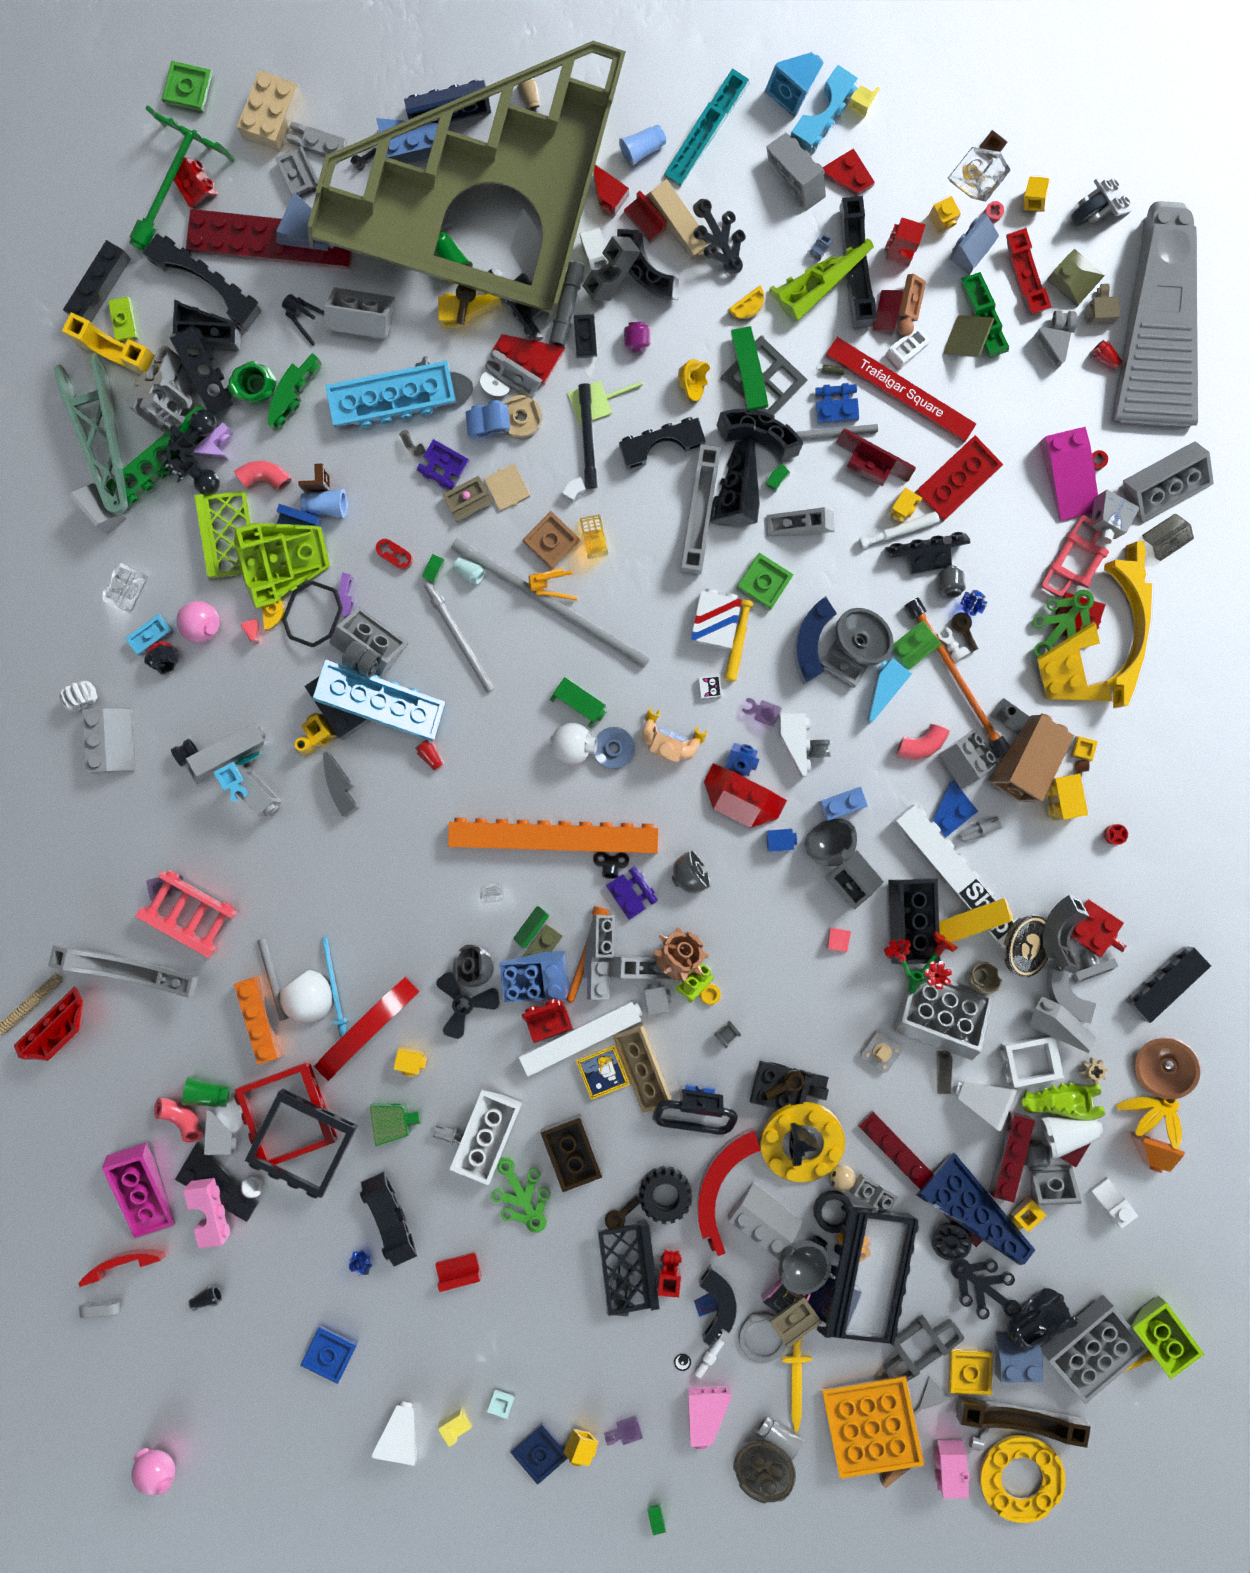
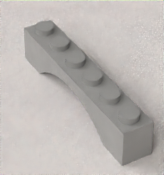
[681,444,721,575]

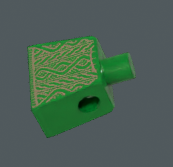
[370,1103,421,1146]

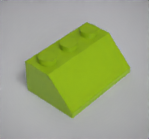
[1131,1296,1205,1379]

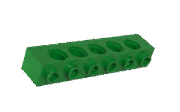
[106,404,219,506]

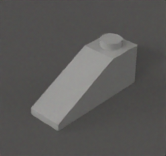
[767,507,835,536]
[610,956,672,979]
[1029,996,1096,1053]

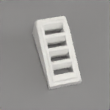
[885,326,931,370]

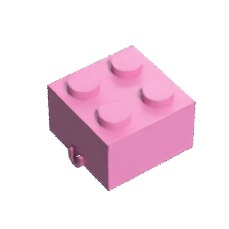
[933,1439,970,1499]

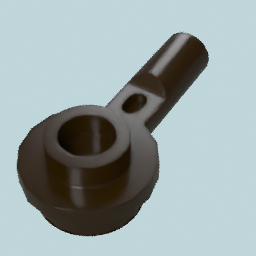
[456,285,476,325]
[951,612,979,652]
[764,1070,805,1099]
[604,1196,640,1229]

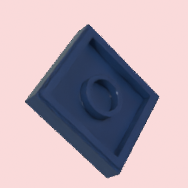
[510,1422,568,1485]

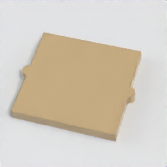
[484,464,530,511]

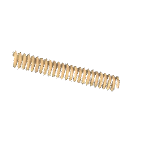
[0,973,63,1035]

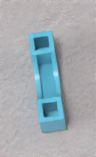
[790,65,858,153]

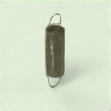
[816,364,849,375]

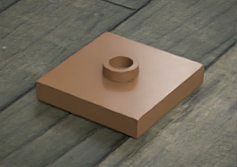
[522,511,581,570]

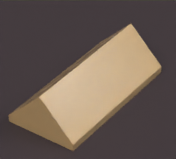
[613,1023,672,1113]

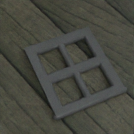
[720,335,808,416]

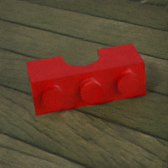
[884,217,926,266]

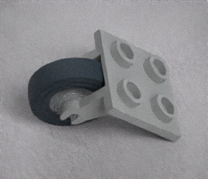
[1071,176,1133,226]

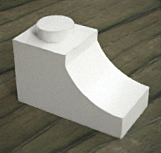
[1089,1177,1138,1229]

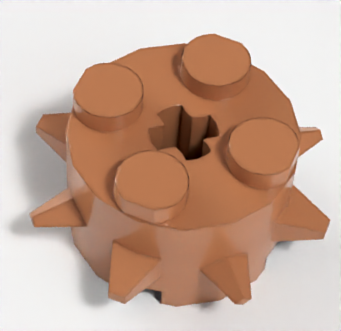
[653,928,709,982]

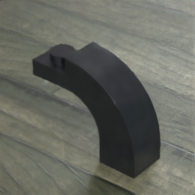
[699,1264,737,1346]

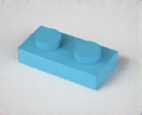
[125,614,173,656]

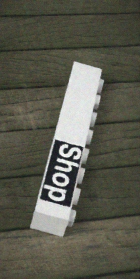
[893,805,1024,950]

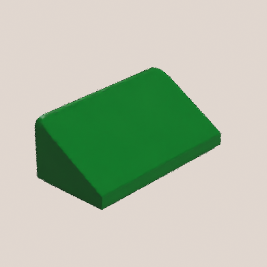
[513,906,550,949]

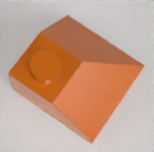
[1131,1131,1185,1173]

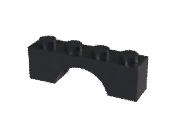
[619,417,706,470]

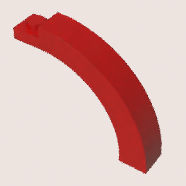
[314,977,420,1081]
[697,1127,761,1256]

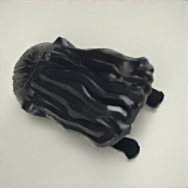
[1007,1288,1079,1350]

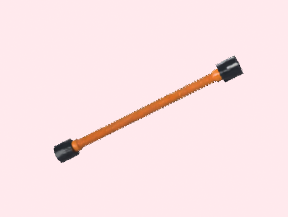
[904,597,1010,758]

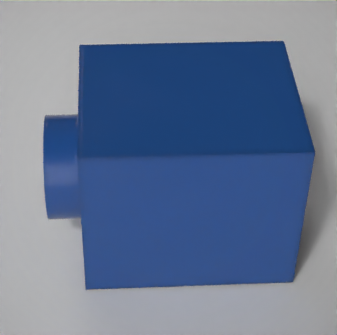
[766,829,797,852]

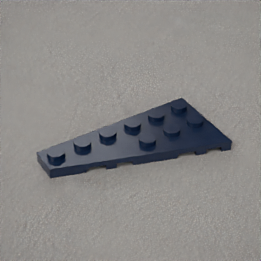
[916,1153,1035,1265]

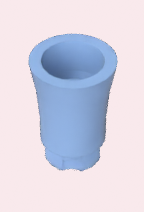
[619,125,666,166]
[300,488,347,518]

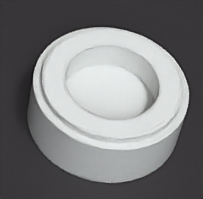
[241,1176,263,1198]

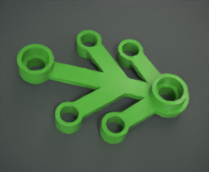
[1033,590,1094,657]
[491,1157,551,1233]

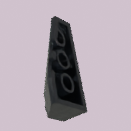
[710,437,760,527]

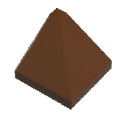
[979,129,1008,160]

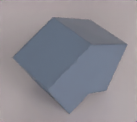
[810,233,833,260]

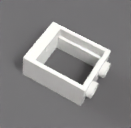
[1000,1035,1064,1088]

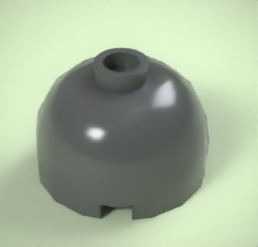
[672,851,711,893]
[453,945,494,987]

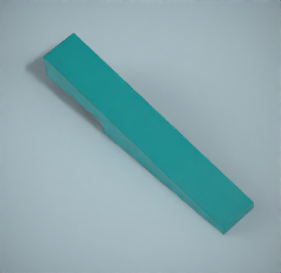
[664,68,750,186]

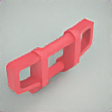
[1041,515,1109,597]

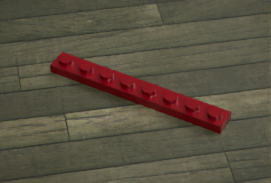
[858,1111,983,1247]

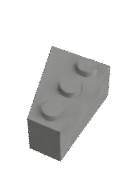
[766,132,826,211]

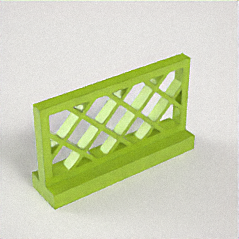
[194,491,251,581]

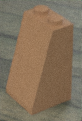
[988,713,1075,802]

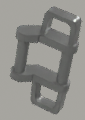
[884,1315,964,1382]

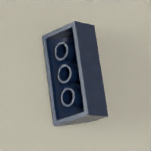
[404,80,491,123]

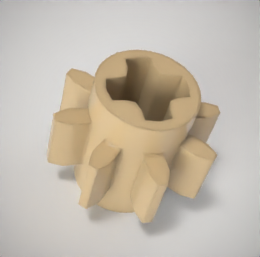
[1080,1057,1108,1085]

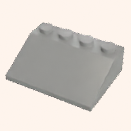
[894,967,994,1060]
[1041,1295,1149,1404]

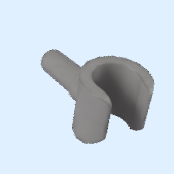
[969,1428,990,1451]

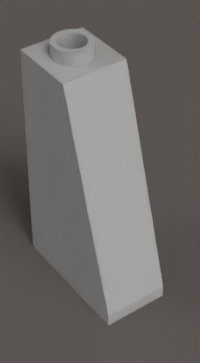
[186,723,265,784]

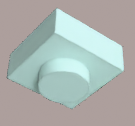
[487,1390,515,1419]

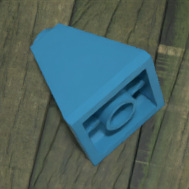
[765,52,824,117]

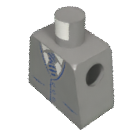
[1091,490,1139,544]

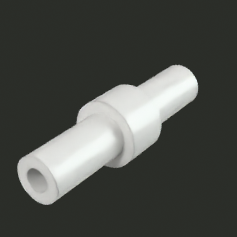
[694,1338,724,1379]

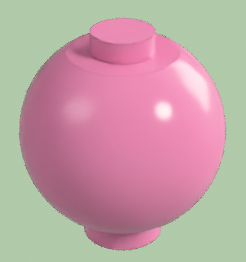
[177,601,220,643]
[131,1448,176,1496]

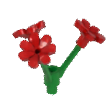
[884,931,958,993]

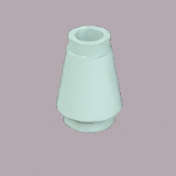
[453,558,485,585]

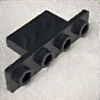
[488,269,543,340]
[885,532,971,574]

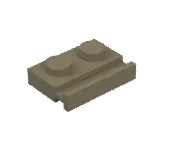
[442,475,493,522]
[769,1296,822,1348]

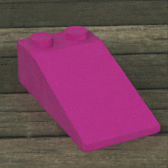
[1039,426,1098,521]
[102,1143,175,1238]

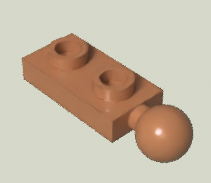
[898,273,926,336]

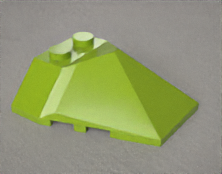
[234,523,330,608]

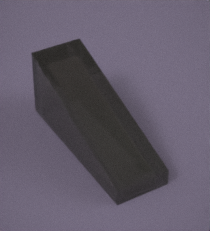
[936,1051,953,1094]

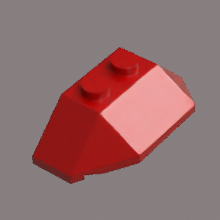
[704,763,787,828]
[14,986,83,1061]

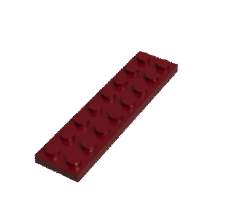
[186,209,352,269]

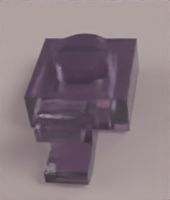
[604,1416,643,1446]

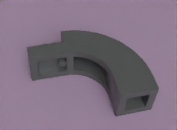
[1043,895,1089,974]

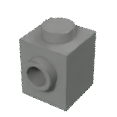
[644,982,672,1015]

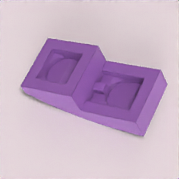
[339,572,355,618]

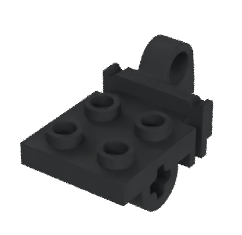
[749,1061,829,1109]

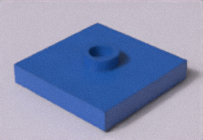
[300,1325,358,1384]

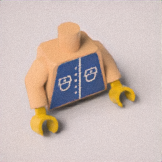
[642,707,707,762]

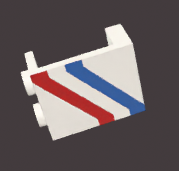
[690,589,742,651]

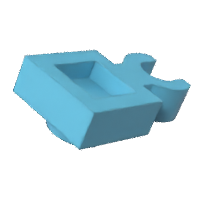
[213,761,248,802]

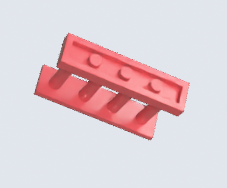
[135,870,238,958]

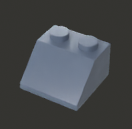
[995,1332,1043,1382]

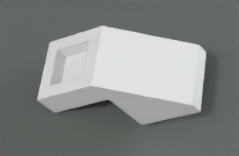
[579,227,609,272]

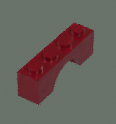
[988,1111,1035,1203]

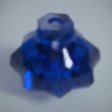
[349,1250,372,1276]

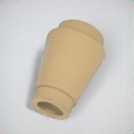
[517,78,540,110]

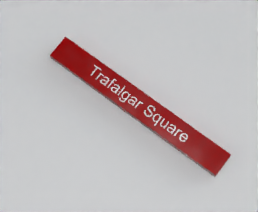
[825,337,977,443]

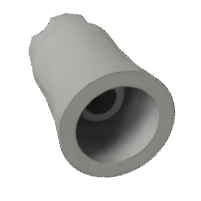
[755,1416,804,1465]

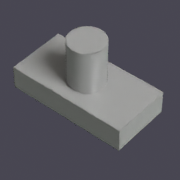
[1072,951,1118,984]

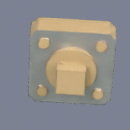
[860,1031,902,1073]

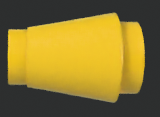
[294,736,316,756]

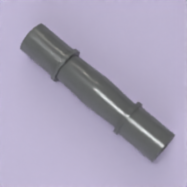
[549,262,585,347]

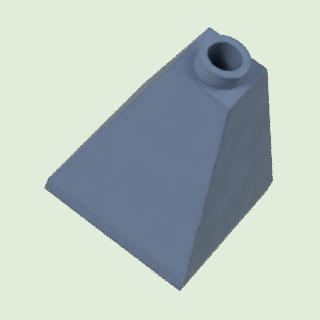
[276,193,334,251]

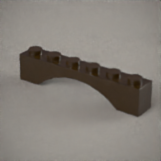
[956,1395,1091,1448]

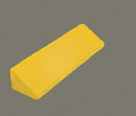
[939,898,1013,943]

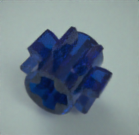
[960,590,988,616]

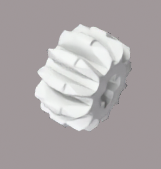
[59,680,98,712]

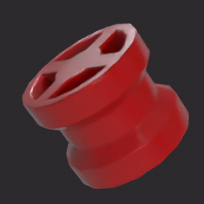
[1104,824,1128,845]

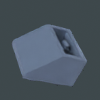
[951,213,999,275]

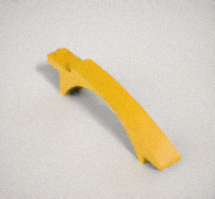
[1104,541,1152,708]

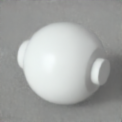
[549,723,597,765]

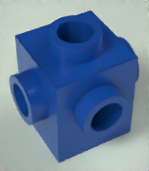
[725,743,760,776]

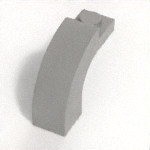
[1046,953,1096,1024]

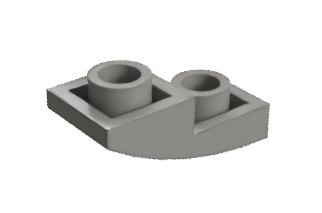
[850,1174,898,1211]

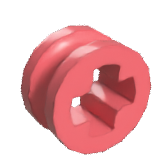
[984,201,1004,223]

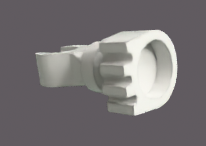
[937,627,970,664]

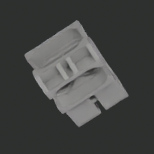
[126,346,194,431]

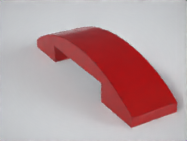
[1006,228,1052,315]
[78,1249,166,1287]

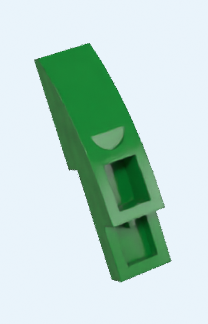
[267,353,322,431]

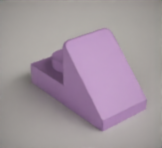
[193,423,233,459]

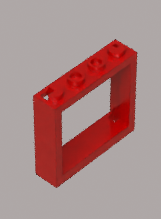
[234,1060,338,1165]

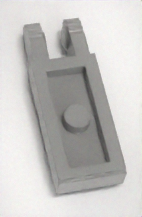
[285,122,346,156]
[485,350,542,399]

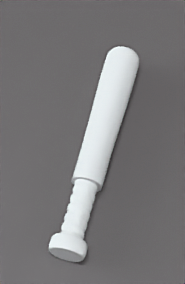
[859,512,939,549]

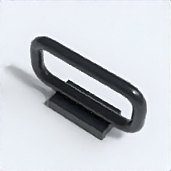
[652,1089,738,1135]

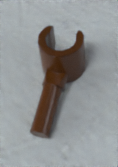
[1075,760,1090,776]

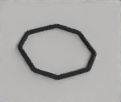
[282,581,343,647]

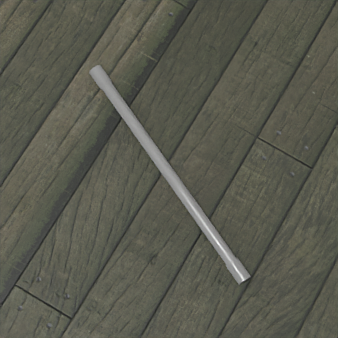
[451,538,650,668]

